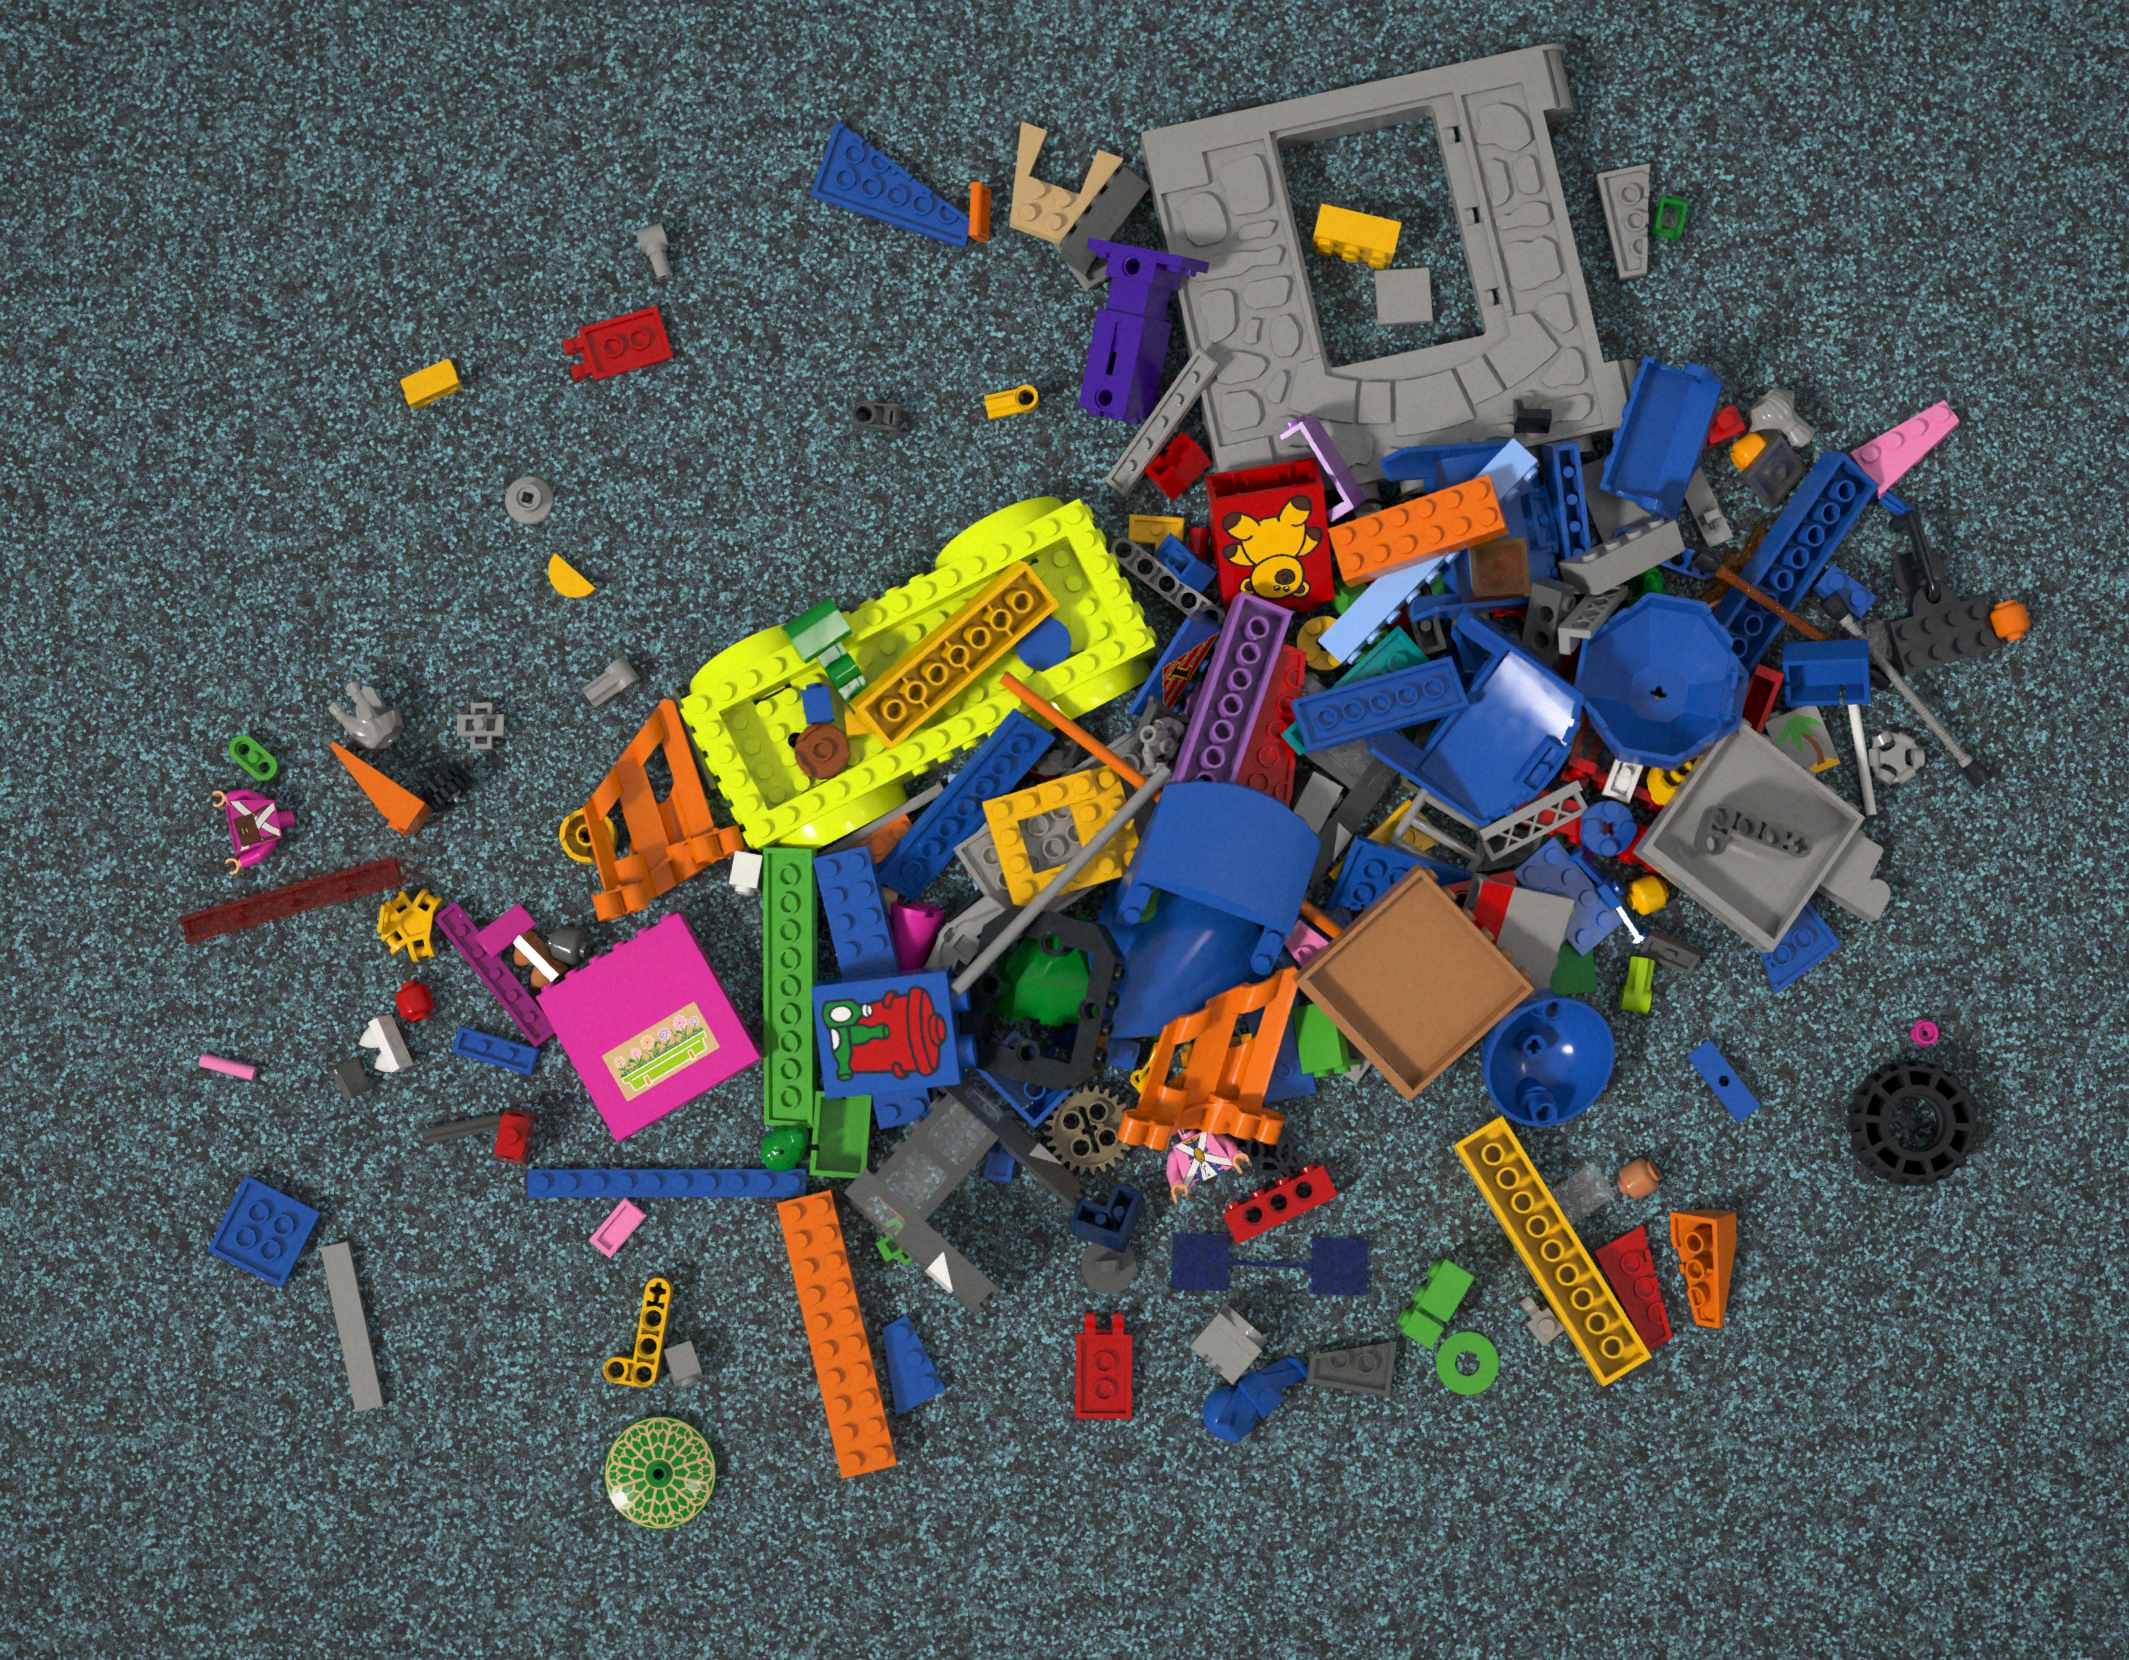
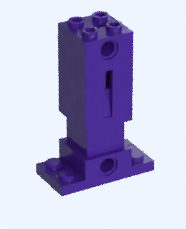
[1078,238,1209,424]

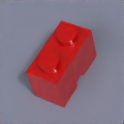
[1144,432,1212,501]

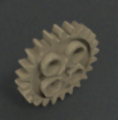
[1044,1085,1130,1175]

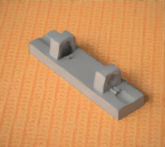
[1684,466,1734,549]

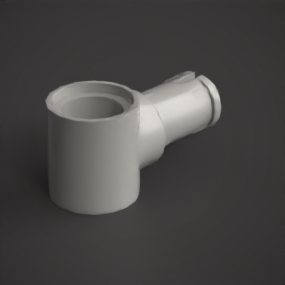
[635,223,673,280]

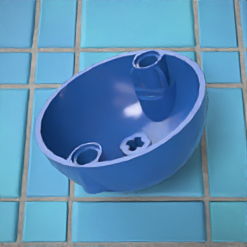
[1482,988,1615,1127]

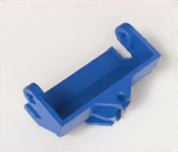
[1599,356,1725,520]

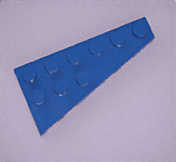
[810,120,969,249]
[1759,901,1842,995]

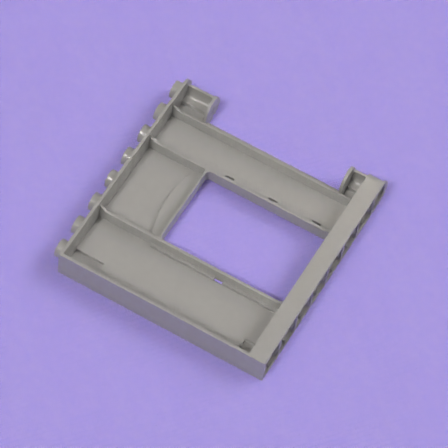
[1140,43,1638,511]

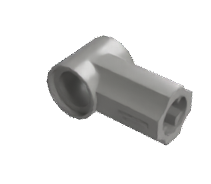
[582,657,640,709]

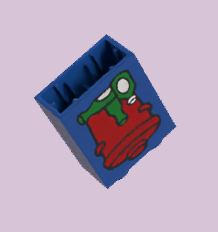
[811,965,978,1099]

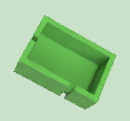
[809,1091,873,1178]
[1396,1258,1475,1350]

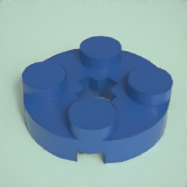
[1579,800,1637,856]

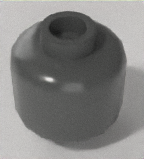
[548,926,591,965]

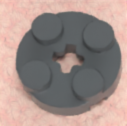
[1032,727,1082,775]

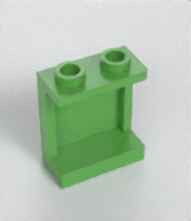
[1292,1003,1360,1078]

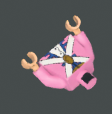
[1166,1129,1252,1203]

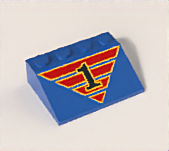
[1127,609,1223,717]

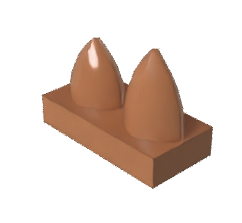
[513,930,570,989]

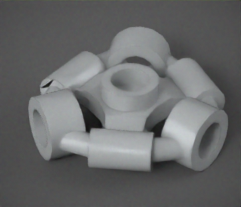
[1140,717,1185,772]
[1869,729,1925,786]

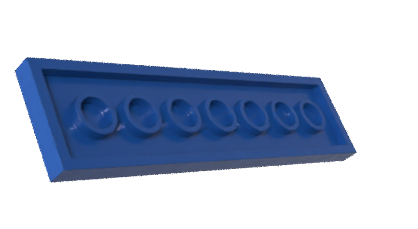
[877,708,1056,902]

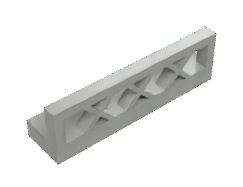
[1558,585,1628,655]
[1475,780,1587,862]

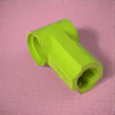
[1619,956,1655,1014]

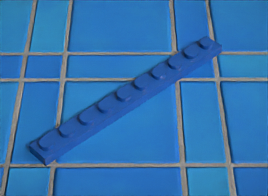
[527,1169,807,1197]

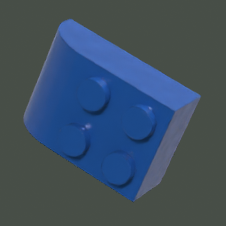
[976,1030,1074,1128]

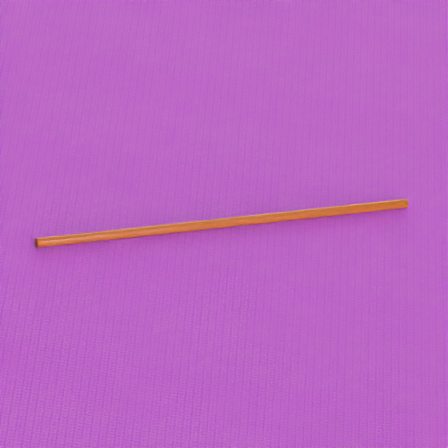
[999,671,1344,939]

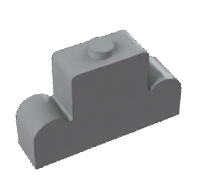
[1815,829,1890,923]

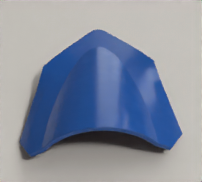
[1087,877,1265,1039]

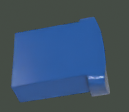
[983,1144,1015,1183]

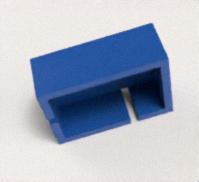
[1782,639,1871,707]

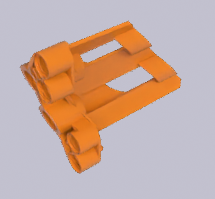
[582,698,746,922]
[1117,966,1299,1151]

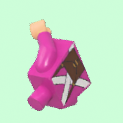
[213,789,295,875]

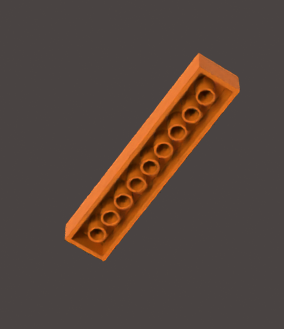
[776,1190,898,1479]

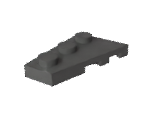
[1305,1341,1397,1397]

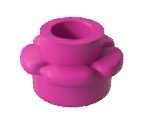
[1911,1020,1939,1047]

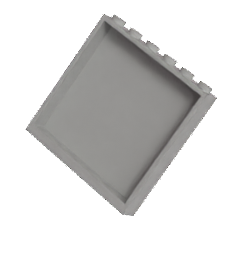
[1633,717,1865,953]

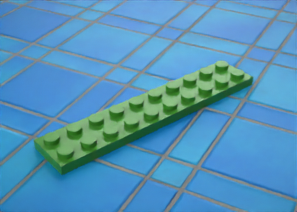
[763,847,818,1128]

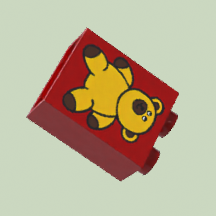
[1204,457,1335,617]

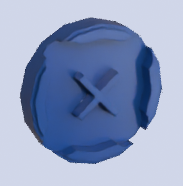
[1016,617,1071,672]

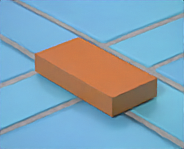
[969,182,991,242]

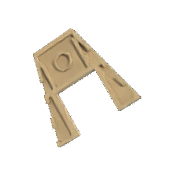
[1009,122,1123,245]

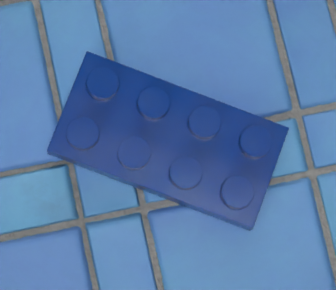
[1513,836,1624,957]

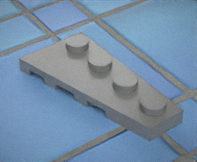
[1596,163,1650,281]

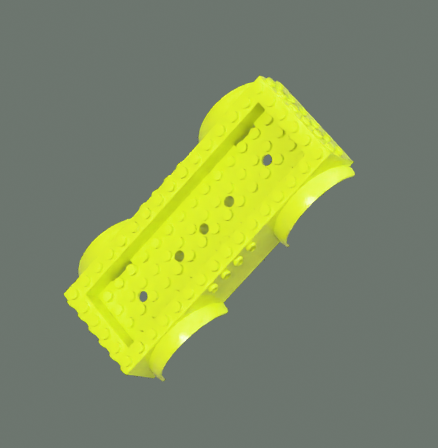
[680,496,1158,856]

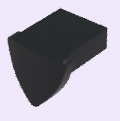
[1513,399,1552,434]

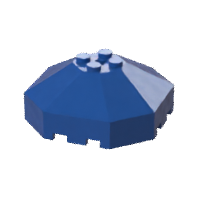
[1574,592,1749,771]

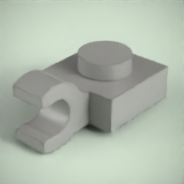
[1519,1296,1565,1346]

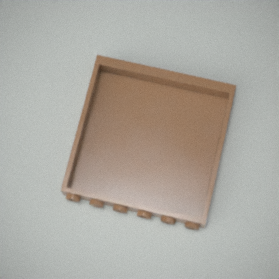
[1293,863,1534,1102]

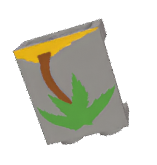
[1763,706,1840,774]

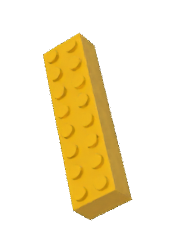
[848,560,1060,750]

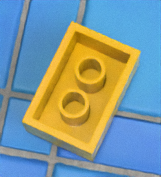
[1310,204,1402,269]

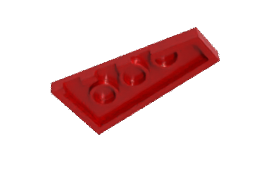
[1593,1225,1673,1351]

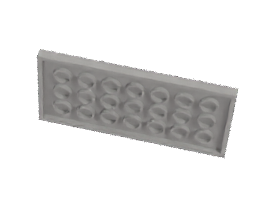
[953,727,1171,941]

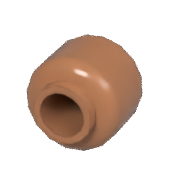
[1617,1158,1661,1199]

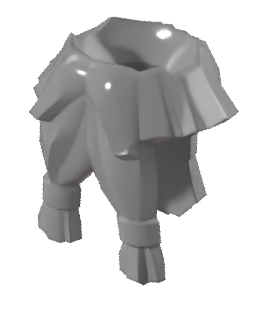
[1747,388,1816,447]
[328,681,404,752]

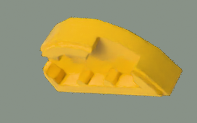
[548,553,596,599]

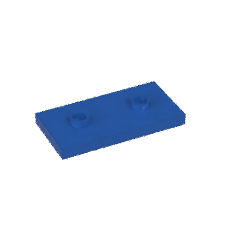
[1245,990,1316,1103]

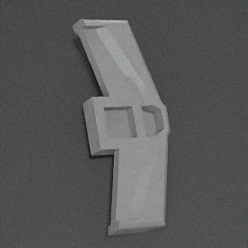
[925,893,1008,971]

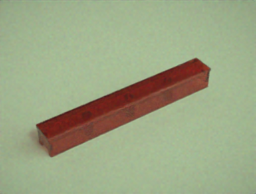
[179,857,405,946]

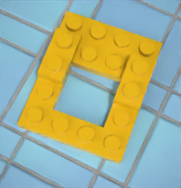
[981,765,1139,906]

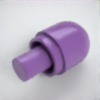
[1184,681,1203,719]

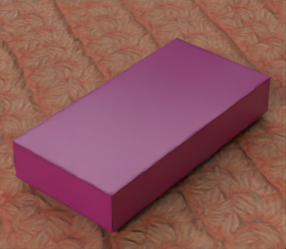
[475,903,536,959]

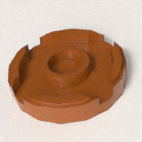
[794,724,850,780]

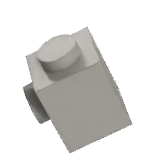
[664,1341,702,1388]

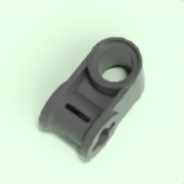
[852,401,905,435]

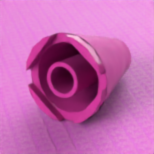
[890,900,946,970]

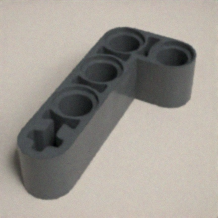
[1693,803,1812,860]

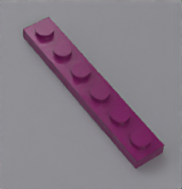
[434,901,555,1048]

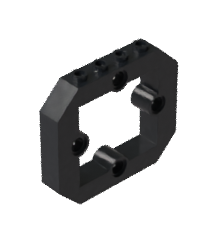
[960,904,1126,1091]

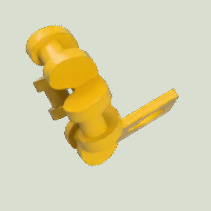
[377,888,444,962]

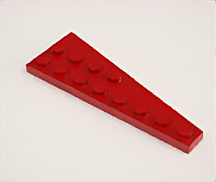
[1235,643,1307,808]

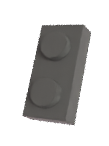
[1639,928,1702,976]

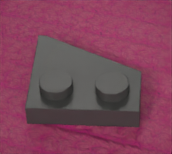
[1477,821,1544,872]

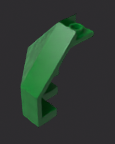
[997,914,1097,1027]

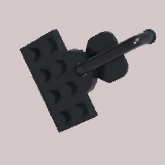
[1885,510,2001,677]

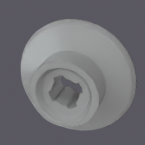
[505,476,554,524]

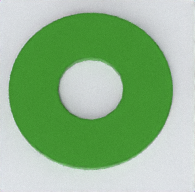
[1436,1332,1499,1395]

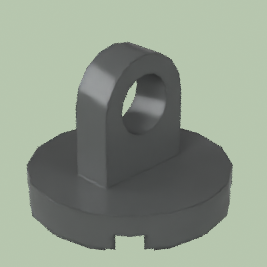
[1081,1243,1136,1294]

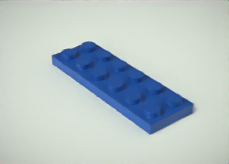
[1290,656,1469,754]

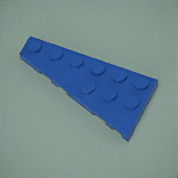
[1324,835,1474,910]

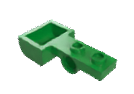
[780,597,869,714]

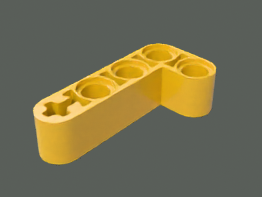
[603,1277,673,1387]

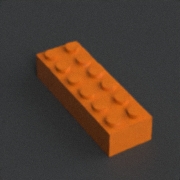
[1328,474,1509,588]

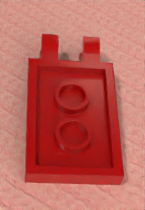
[562,306,673,382]
[1075,1312,1132,1419]

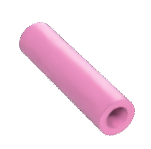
[199,1053,257,1080]

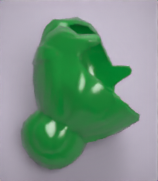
[760,1125,809,1172]

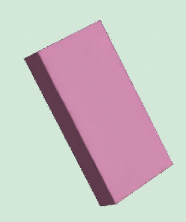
[589,1198,647,1258]

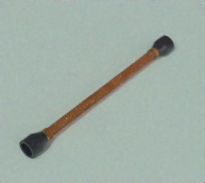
[1690,545,1892,691]

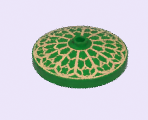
[604,1416,717,1530]

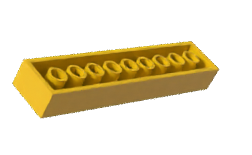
[1451,1116,1651,1386]

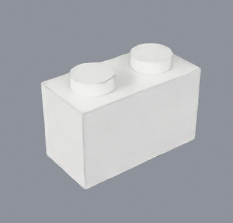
[729,851,763,896]

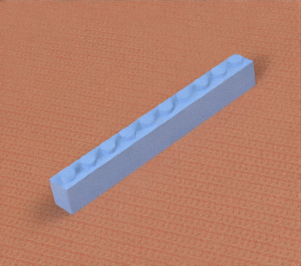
[1317,438,1539,667]

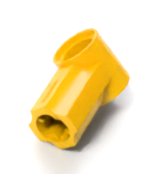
[984,385,1040,420]

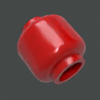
[395,980,435,1023]

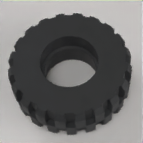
[1846,1060,1979,1186]

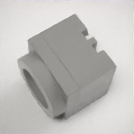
[1188,1304,1268,1385]

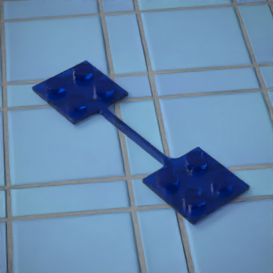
[1171,1233,1368,1296]

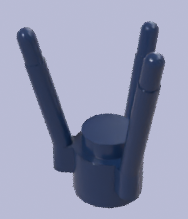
[1050,1022,1083,1092]

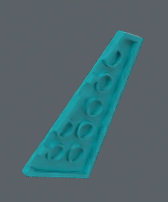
[1281,625,1431,755]

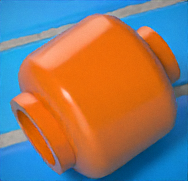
[1990,599,2031,642]

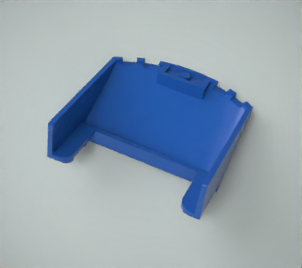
[1380,440,1559,622]
[1364,605,1584,827]
[1112,779,1321,977]

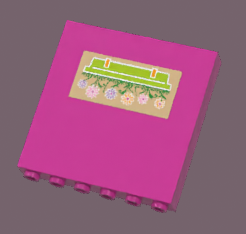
[536,911,765,1142]

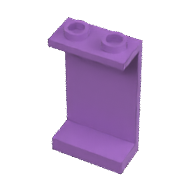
[1279,414,1367,522]

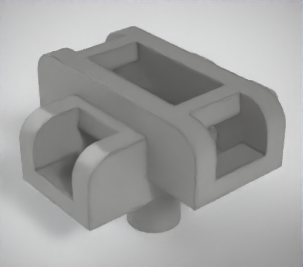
[457,703,505,750]

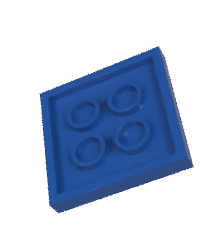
[207,1175,322,1288]

